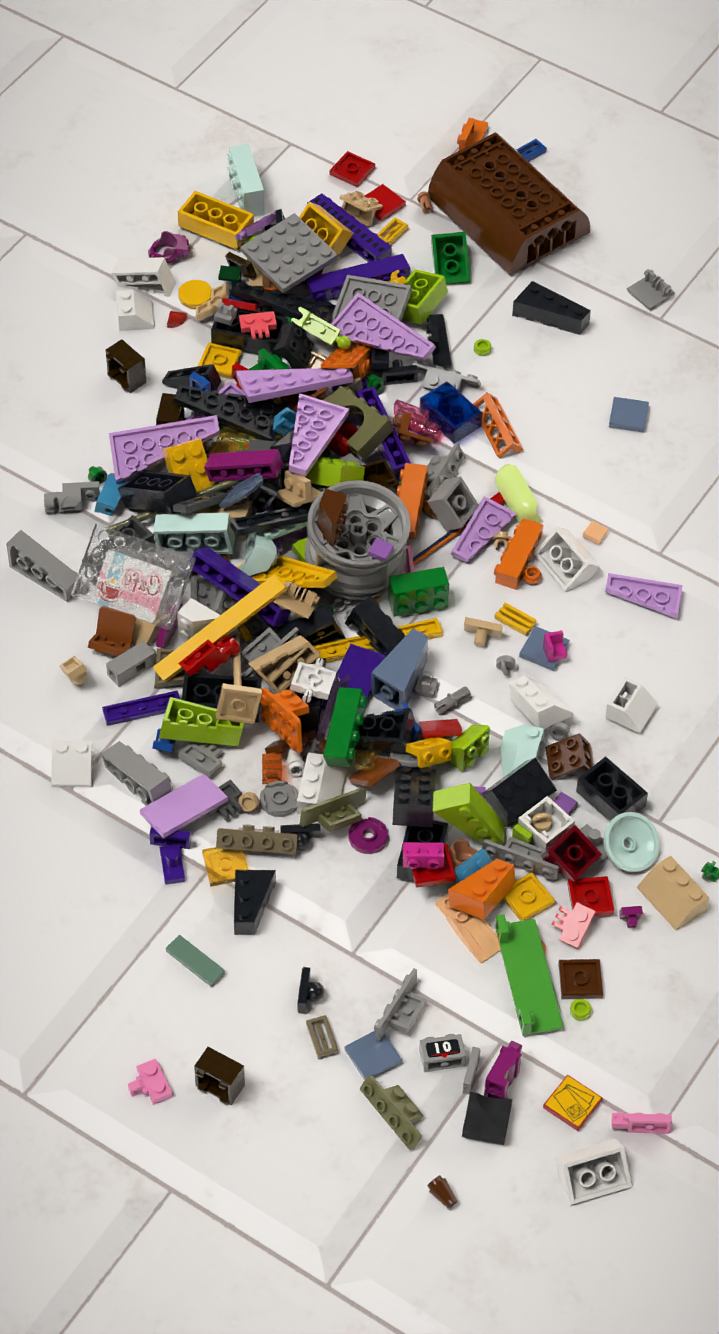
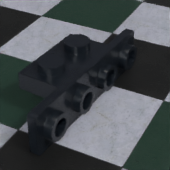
[425,314,452,369]

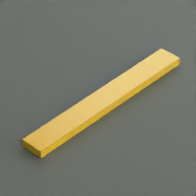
[153,574,287,683]
[313,618,443,663]

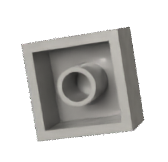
[427,476,479,531]

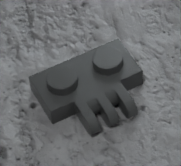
[207,780,242,820]

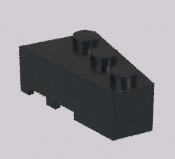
[277,604,346,645]

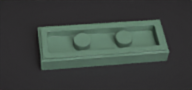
[166,935,225,987]

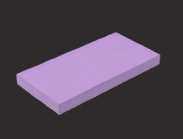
[140,774,228,838]

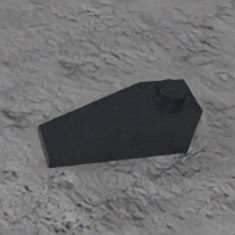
[162,364,222,392]

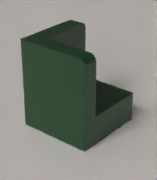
[218,265,242,287]

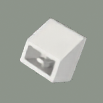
[606,677,658,733]

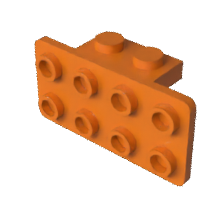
[320,344,372,380]
[260,688,309,753]

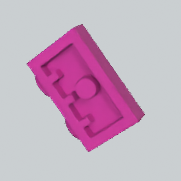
[403,842,444,869]

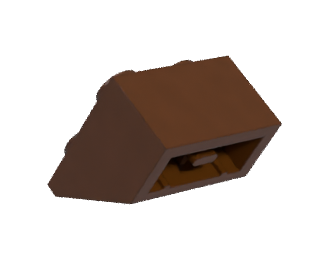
[317,489,349,547]

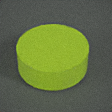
[474,339,491,356]
[570,999,591,1021]

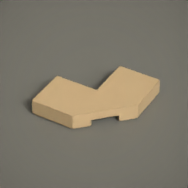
[195,283,229,321]

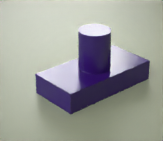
[149,827,191,849]
[159,844,185,885]

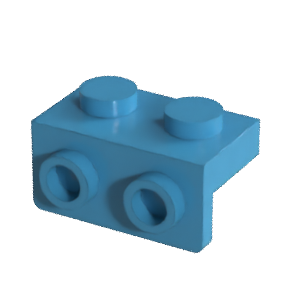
[454,849,492,883]

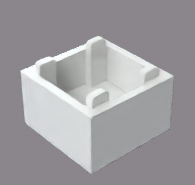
[518,796,575,850]

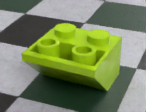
[448,725,490,772]

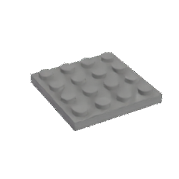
[240,213,338,293]
[330,275,412,348]

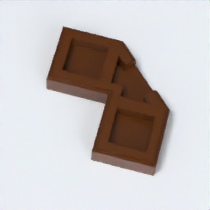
[265,730,317,755]

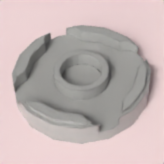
[260,781,299,817]

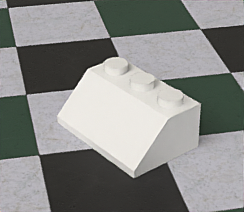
[534,527,600,591]
[509,676,574,729]
[297,752,347,815]
[555,1139,632,1205]

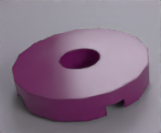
[348,817,388,854]

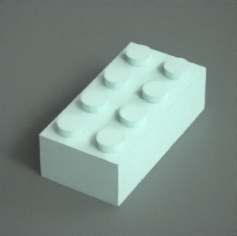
[227,144,264,216]
[153,513,235,554]

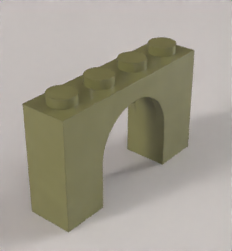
[326,386,394,460]

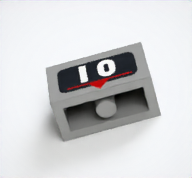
[419,1034,466,1072]

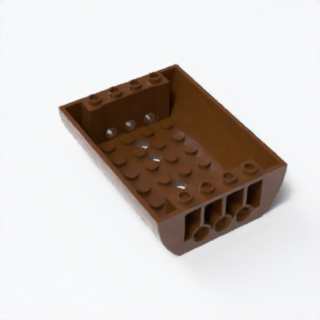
[428,132,590,275]

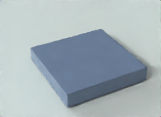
[609,397,649,432]
[519,626,570,671]
[344,1031,402,1080]

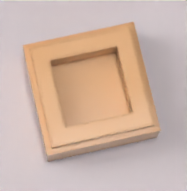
[583,521,608,544]

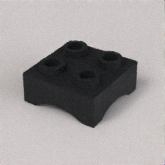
[274,321,314,369]
[462,1092,512,1145]

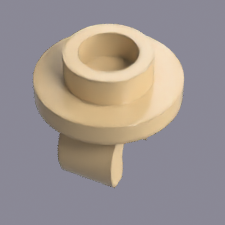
[493,531,511,550]

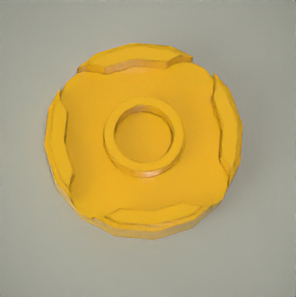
[178,280,212,309]

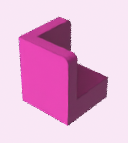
[543,630,567,662]

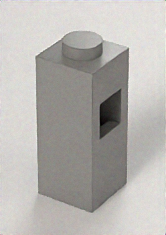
[106,641,156,687]

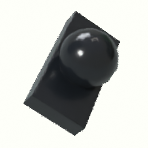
[371,348,390,375]
[280,823,321,851]
[297,967,325,1014]

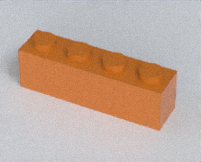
[397,463,429,540]
[494,518,544,590]

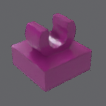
[619,906,643,928]

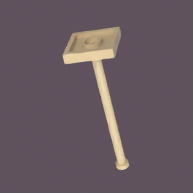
[215,630,262,724]

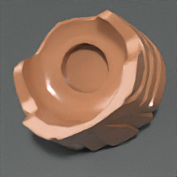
[449,839,478,869]

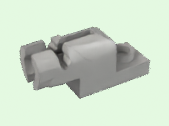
[44,481,100,513]

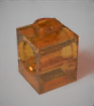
[262,753,282,784]

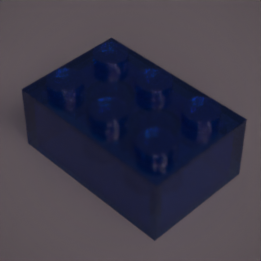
[419,381,482,444]

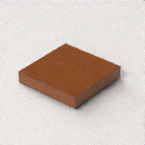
[348,757,400,787]

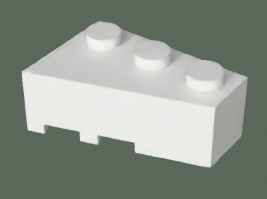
[112,257,176,297]

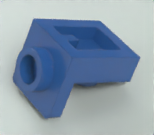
[152,729,176,752]

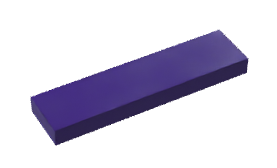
[102,690,180,726]

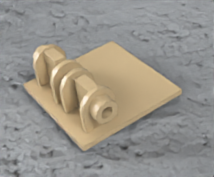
[274,581,320,619]

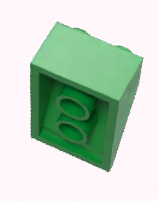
[431,232,471,284]

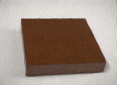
[558,959,603,999]

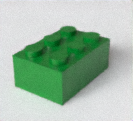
[388,567,450,617]

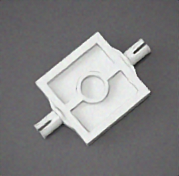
[290,658,336,703]

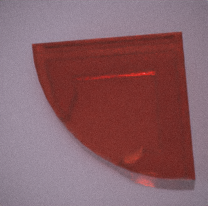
[167,311,187,328]

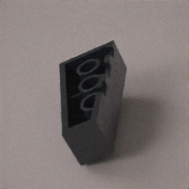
[512,281,591,335]

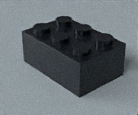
[576,756,648,821]
[482,758,557,826]
[397,820,449,886]

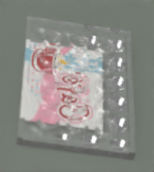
[71,524,196,631]

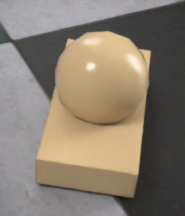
[59,656,87,685]

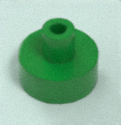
[88,466,107,484]

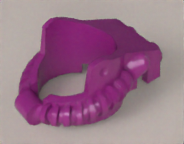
[148,231,190,263]

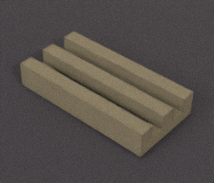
[306,1015,338,1059]

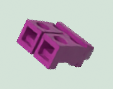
[484,1041,523,1098]

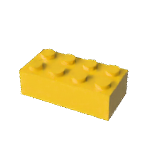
[178,191,254,250]

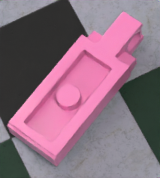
[611,1112,672,1134]

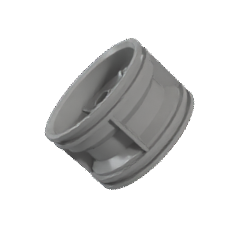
[305,480,410,600]

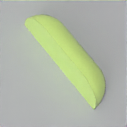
[495,464,541,523]

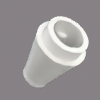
[286,748,305,776]

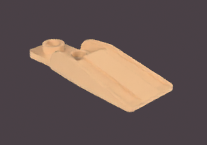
[436,894,501,963]

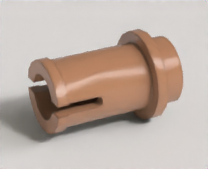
[417,191,433,214]

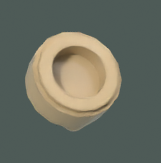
[238,792,260,813]
[532,813,552,833]

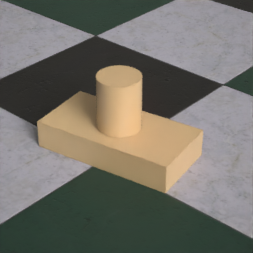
[464,617,503,647]

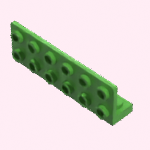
[495,914,563,1036]

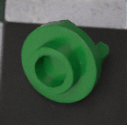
[366,374,384,393]
[701,861,719,882]

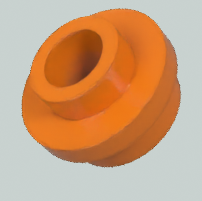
[523,566,541,584]

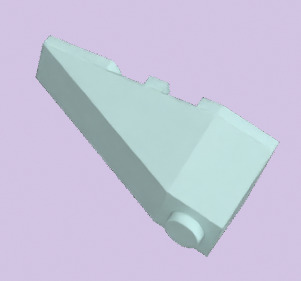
[240,532,278,576]
[500,724,544,777]

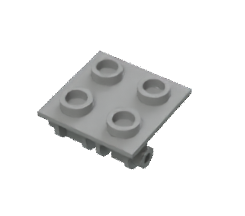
[626,269,675,309]

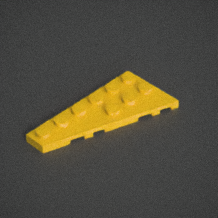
[237,555,338,588]

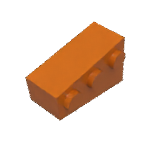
[448,859,515,920]

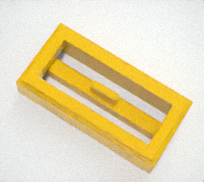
[377,217,408,246]
[494,602,537,636]

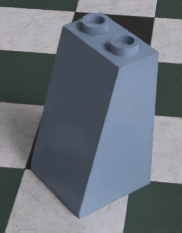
[371,629,428,710]

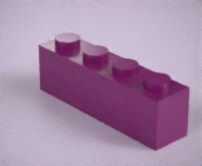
[204,449,283,482]

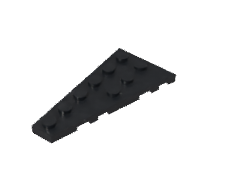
[231,282,336,323]
[173,385,289,441]

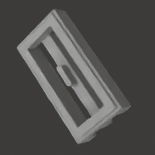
[462,1047,481,1095]

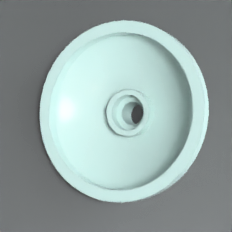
[604,812,660,872]

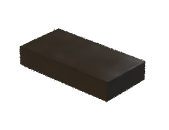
[225,252,257,279]

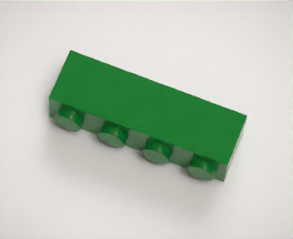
[323,687,367,767]

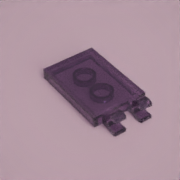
[316,671,350,742]

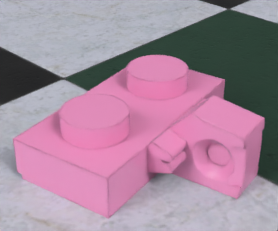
[128,1058,172,1104]

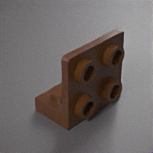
[545,733,594,780]

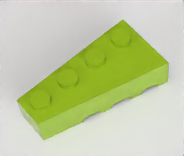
[159,697,244,746]

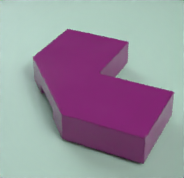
[156,602,183,648]

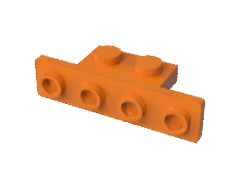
[457,118,488,151]

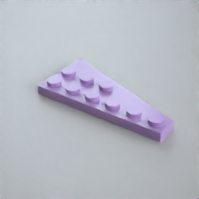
[331,293,436,361]
[236,368,353,403]
[289,393,349,476]
[109,415,220,483]

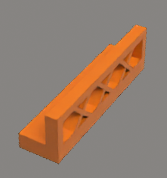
[471,392,523,458]

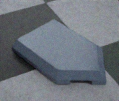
[219,473,263,509]

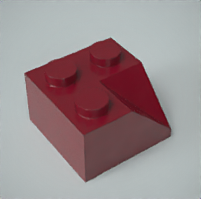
[541,825,602,881]

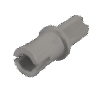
[434,686,471,714]

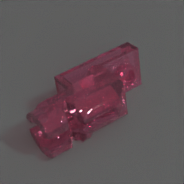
[393,399,442,444]

